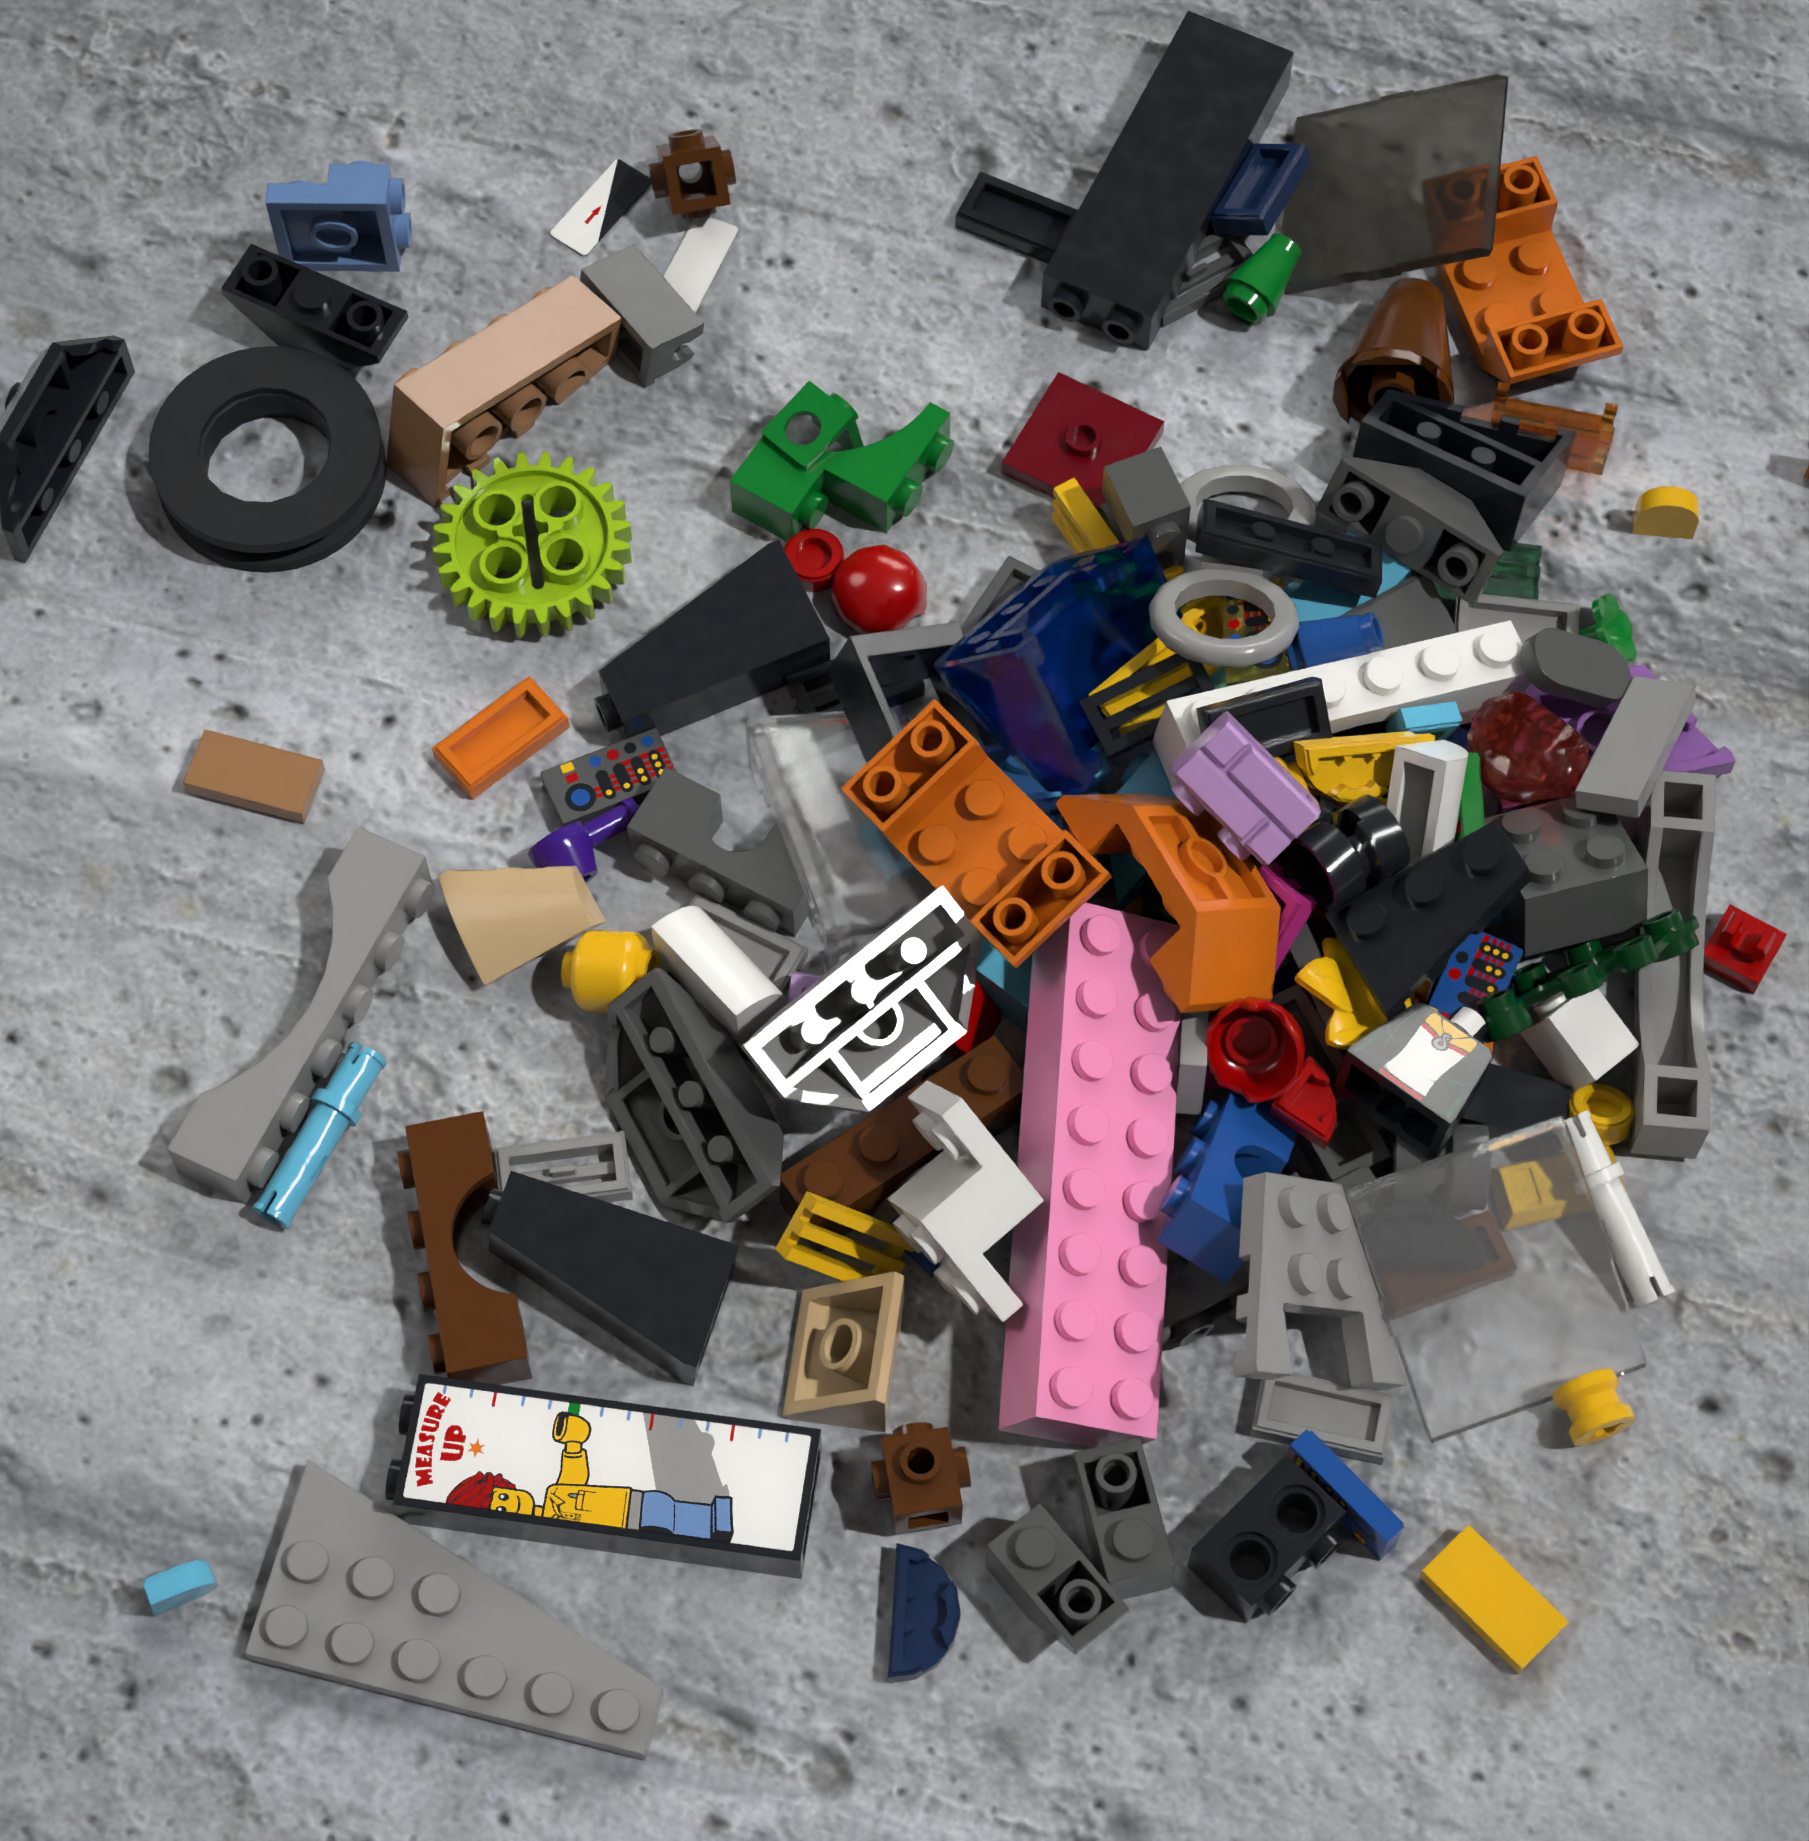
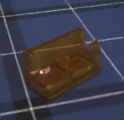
[1489,382,1618,476]

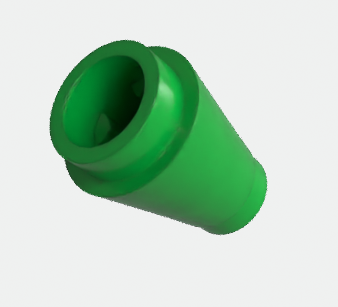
[1222,233,1302,324]

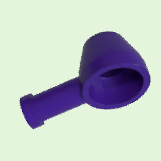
[528,797,639,883]

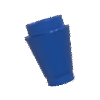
[1287,612,1384,671]

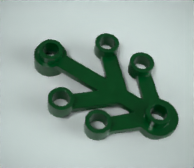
[1476,909,1699,1043]

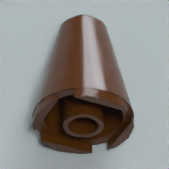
[1333,278,1454,424]

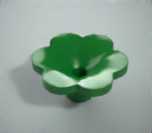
[1578,593,1637,665]

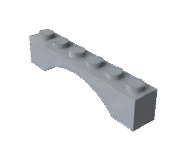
[1630,770,1716,1159]
[167,827,434,1204]

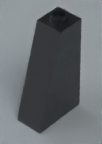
[594,540,830,740]
[481,1171,739,1386]

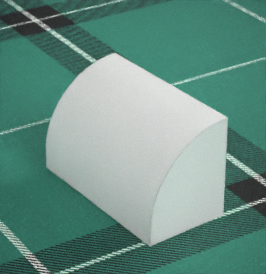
[1386,740,1468,876]
[651,906,788,1046]

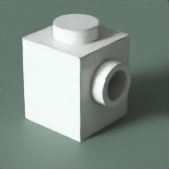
[1520,988,1640,1092]

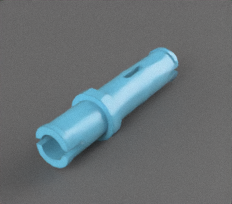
[252,1041,387,1230]

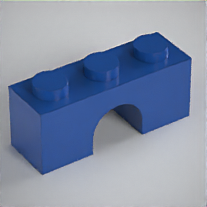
[1157,1090,1298,1283]

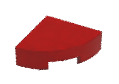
[1270,1056,1337,1150]

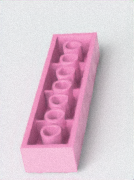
[998,902,1181,1448]

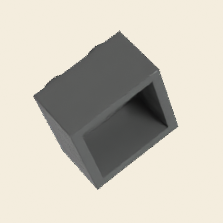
[1484,795,1648,957]

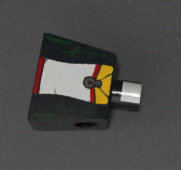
[1333,1003,1493,1162]

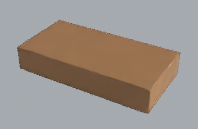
[183,729,325,823]

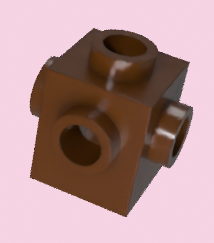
[649,129,736,219]
[870,1422,971,1535]

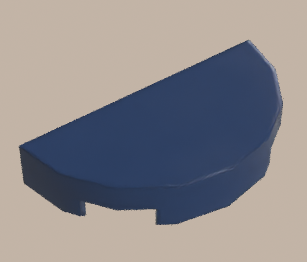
[888,1543,961,1683]

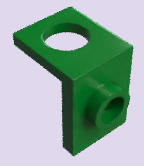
[762,380,864,470]

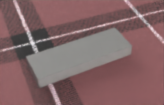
[1575,676,1696,818]

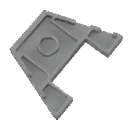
[1233,1172,1406,1390]

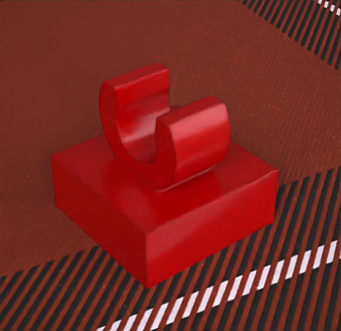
[1703,904,1787,994]

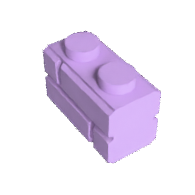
[1171,711,1321,867]

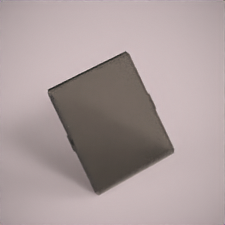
[1281,74,1509,295]

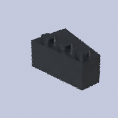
[1352,389,1577,552]

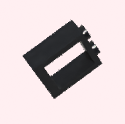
[827,622,1014,768]

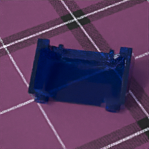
[934,537,1183,796]

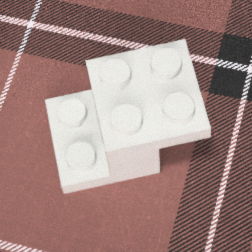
[887,1080,1044,1322]

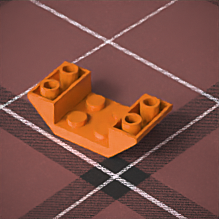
[1425,155,1624,384]
[840,699,1112,968]
[1055,794,1281,1013]

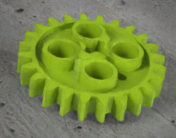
[433,451,632,638]

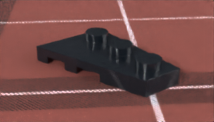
[1324,820,1532,1021]

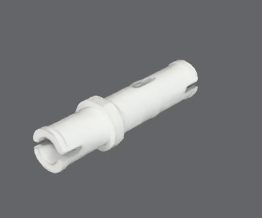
[1550,1110,1675,1308]

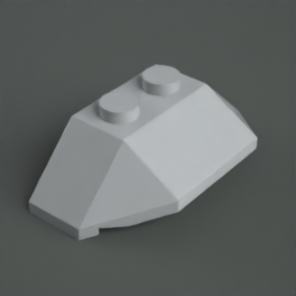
[740,885,983,1113]

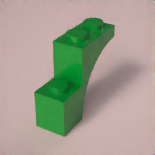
[730,402,954,542]

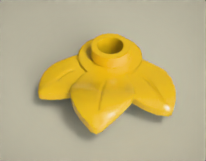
[1294,937,1412,1050]

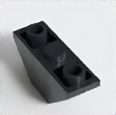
[221,244,409,370]

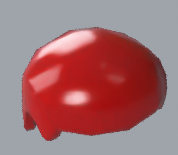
[831,544,927,635]
[1205,996,1305,1103]

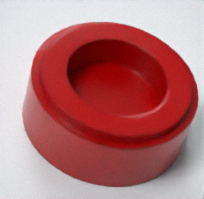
[784,528,844,592]

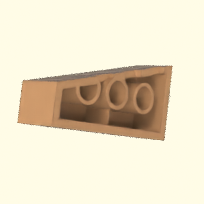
[386,275,622,508]

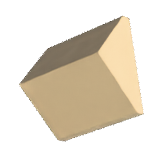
[782,1271,904,1433]

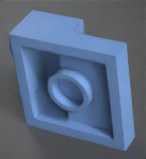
[266,161,412,272]

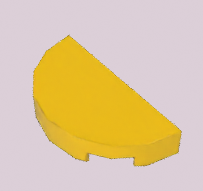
[1293,731,1419,802]

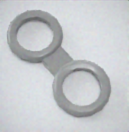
[1149,465,1316,667]

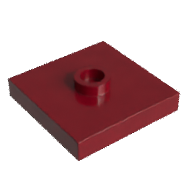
[1001,372,1165,514]

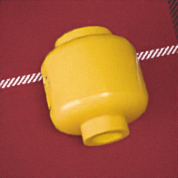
[561,930,662,1014]

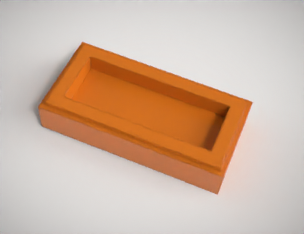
[432,676,570,800]

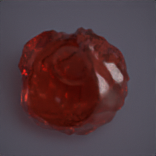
[1467,691,1589,803]

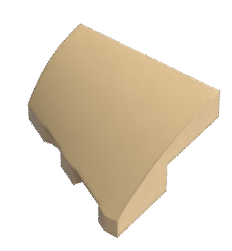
[438,866,606,986]

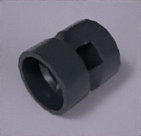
[1286,794,1410,912]

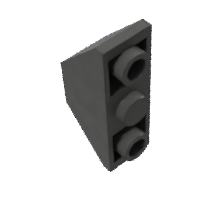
[1316,456,1503,606]

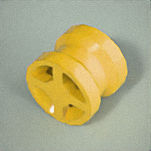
[1552,1368,1636,1446]

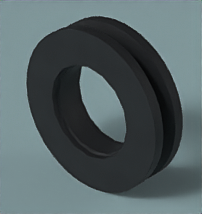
[149,346,387,573]

